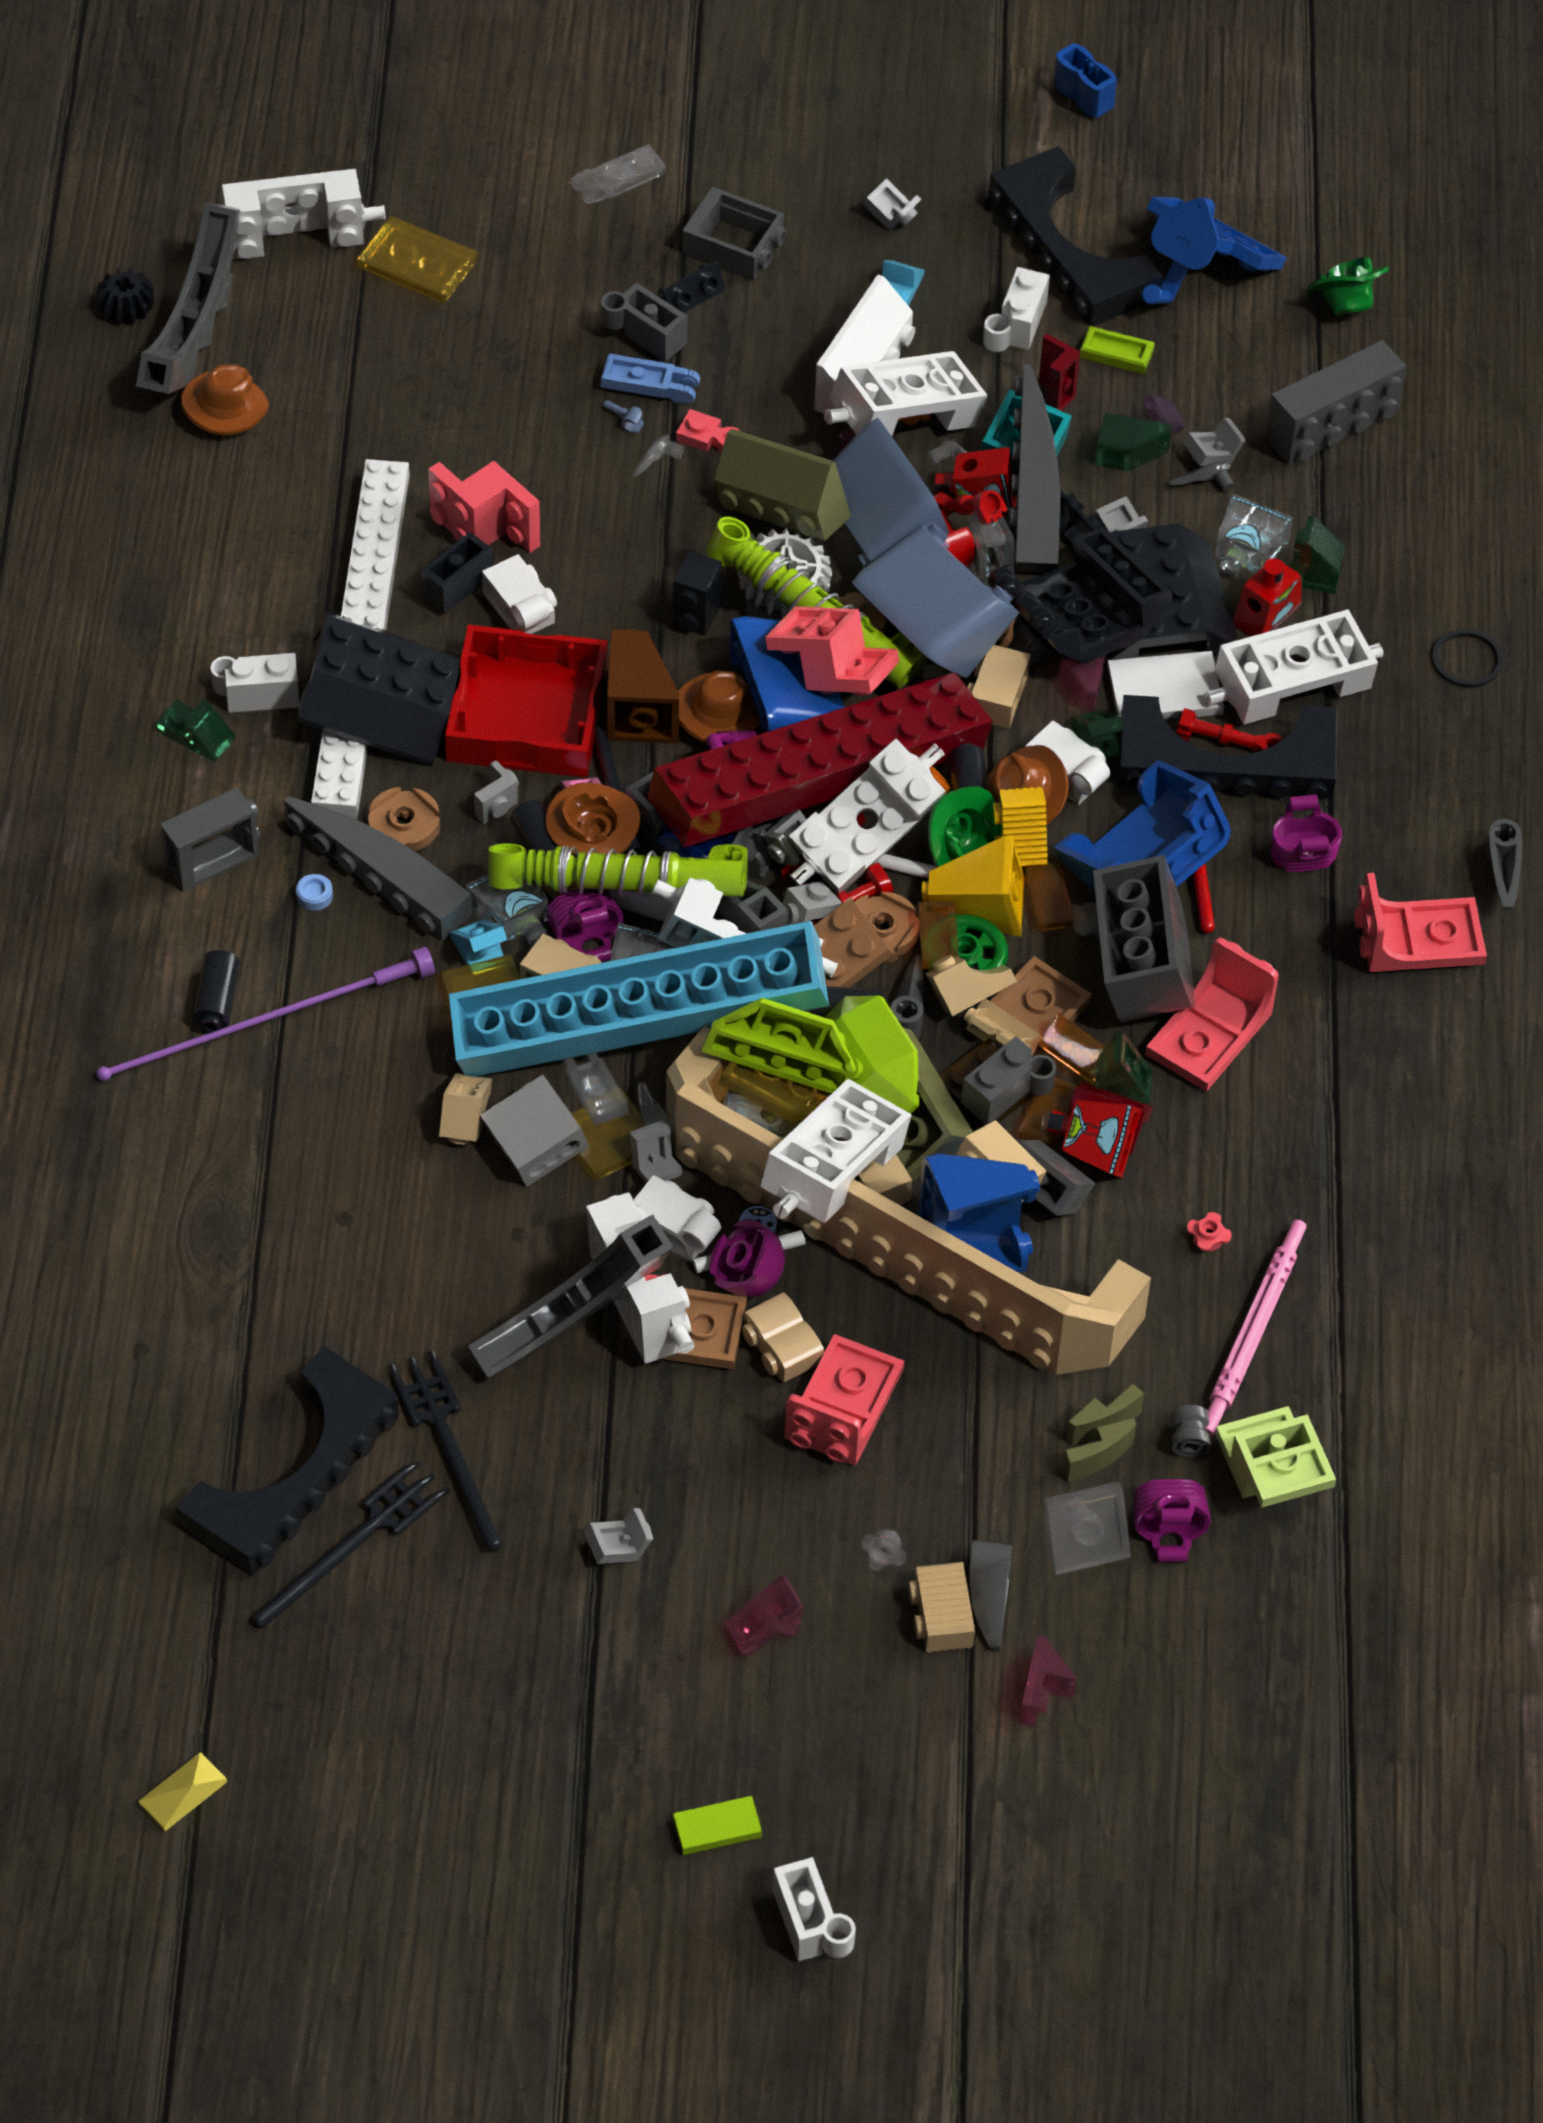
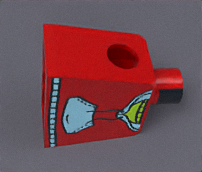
[935,448,1017,517]
[1233,558,1302,637]
[1047,1100,1142,1178]

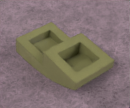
[1067,1384,1144,1446]
[1063,1418,1136,1482]

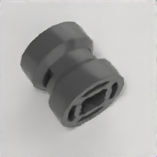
[1170,1405,1211,1458]

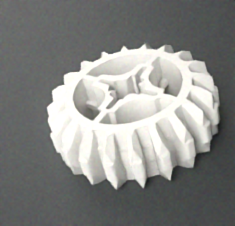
[737,528,832,618]

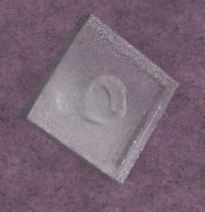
[1043,1482,1131,1575]

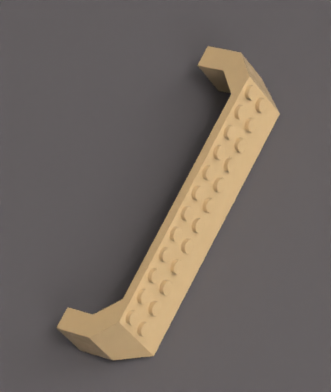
[666,1025,1151,1375]

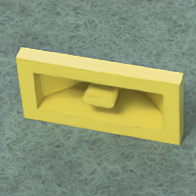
[138,1752,227,1832]

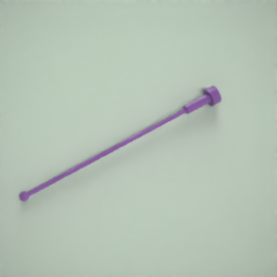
[96,946,435,1081]

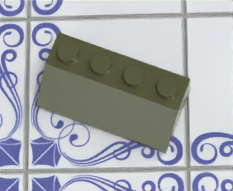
[714,429,851,541]
[896,1027,973,1182]

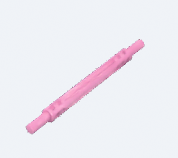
[1206,1219,1307,1437]

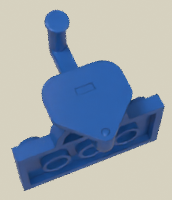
[1142,197,1287,304]

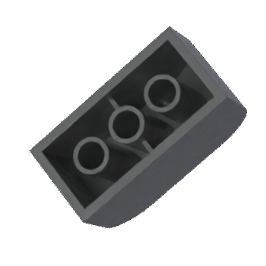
[1093,855,1195,1023]

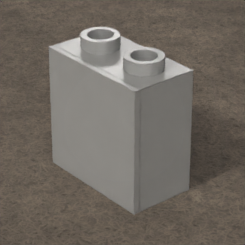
[480,1075,589,1187]

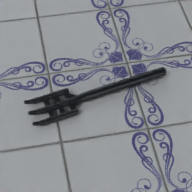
[389,1350,502,1552]
[253,1461,450,1628]

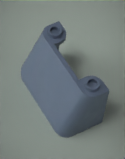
[833,418,949,569]
[852,524,1020,678]

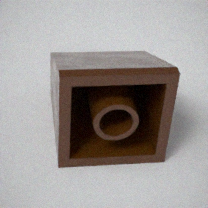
[607,629,679,744]

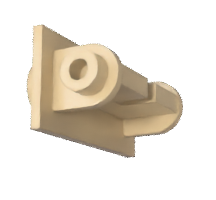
[964,999,1043,1057]

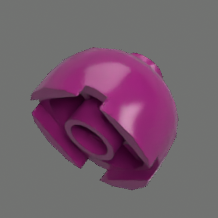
[709,1219,786,1298]

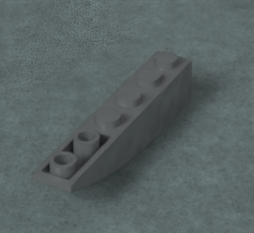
[1008,364,1060,574]
[284,796,472,941]

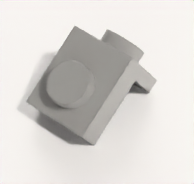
[862,178,921,231]
[1183,418,1245,466]
[1095,496,1148,533]
[474,760,519,825]
[762,810,806,866]
[782,881,842,925]
[630,1120,682,1183]
[584,1508,653,1564]

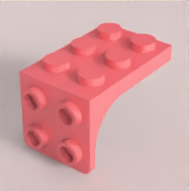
[1354,873,1487,972]
[1145,937,1279,1092]
[785,1334,905,1466]

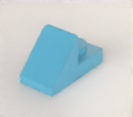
[882,260,924,306]
[449,919,507,975]

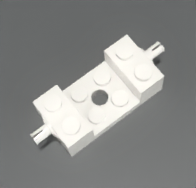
[222,169,386,260]
[824,351,988,436]
[1205,610,1383,724]
[789,739,946,894]
[651,877,838,977]
[760,1079,912,1223]
[586,1192,695,1364]

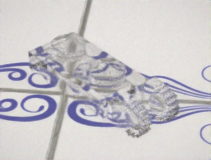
[571,144,666,204]
[561,1053,629,1126]

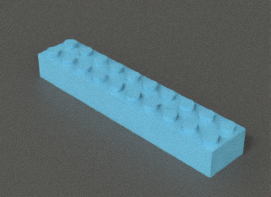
[449,921,829,1076]

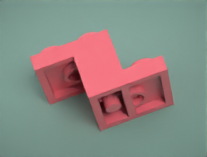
[428,461,540,553]
[765,606,899,696]

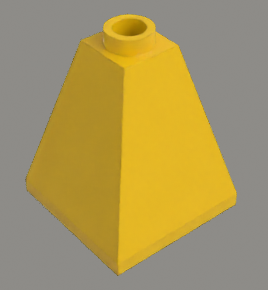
[922,835,1025,937]

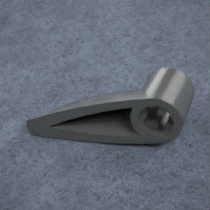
[1484,819,1522,911]
[890,954,925,1039]
[970,1540,1013,1651]

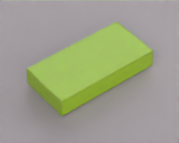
[1080,326,1155,374]
[673,1796,762,1855]

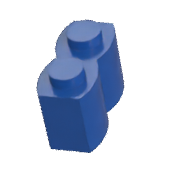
[1053,43,1117,118]

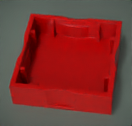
[445,625,608,778]

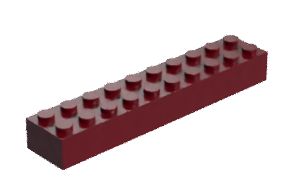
[647,672,993,848]

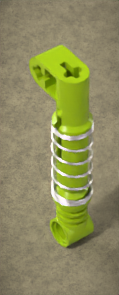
[706,517,928,689]
[488,843,748,898]

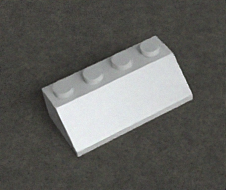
[815,275,915,414]

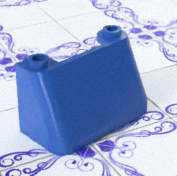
[729,616,844,733]
[1053,760,1231,892]
[918,1153,1040,1273]

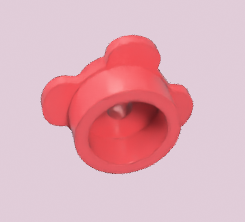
[1187,1212,1232,1252]

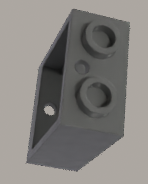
[682,187,787,280]
[160,787,261,892]

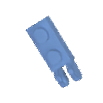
[601,354,701,404]

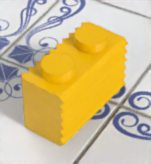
[993,786,1048,867]

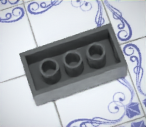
[1265,340,1407,466]

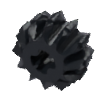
[97,268,154,324]

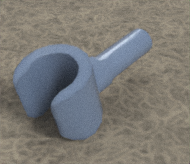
[603,400,644,434]

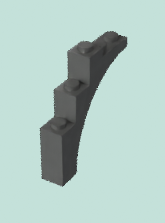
[136,202,240,394]
[466,1214,673,1381]

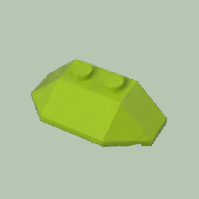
[824,995,919,1114]
[701,998,856,1094]

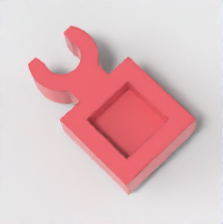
[676,409,740,453]

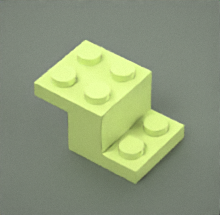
[1215,1406,1336,1508]

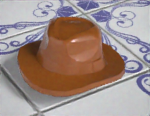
[180,364,269,435]
[678,671,759,743]
[987,745,1069,826]
[546,783,640,857]

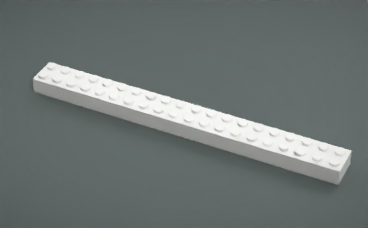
[311,459,409,819]

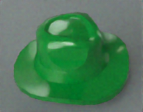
[1305,257,1389,317]
[927,786,999,867]

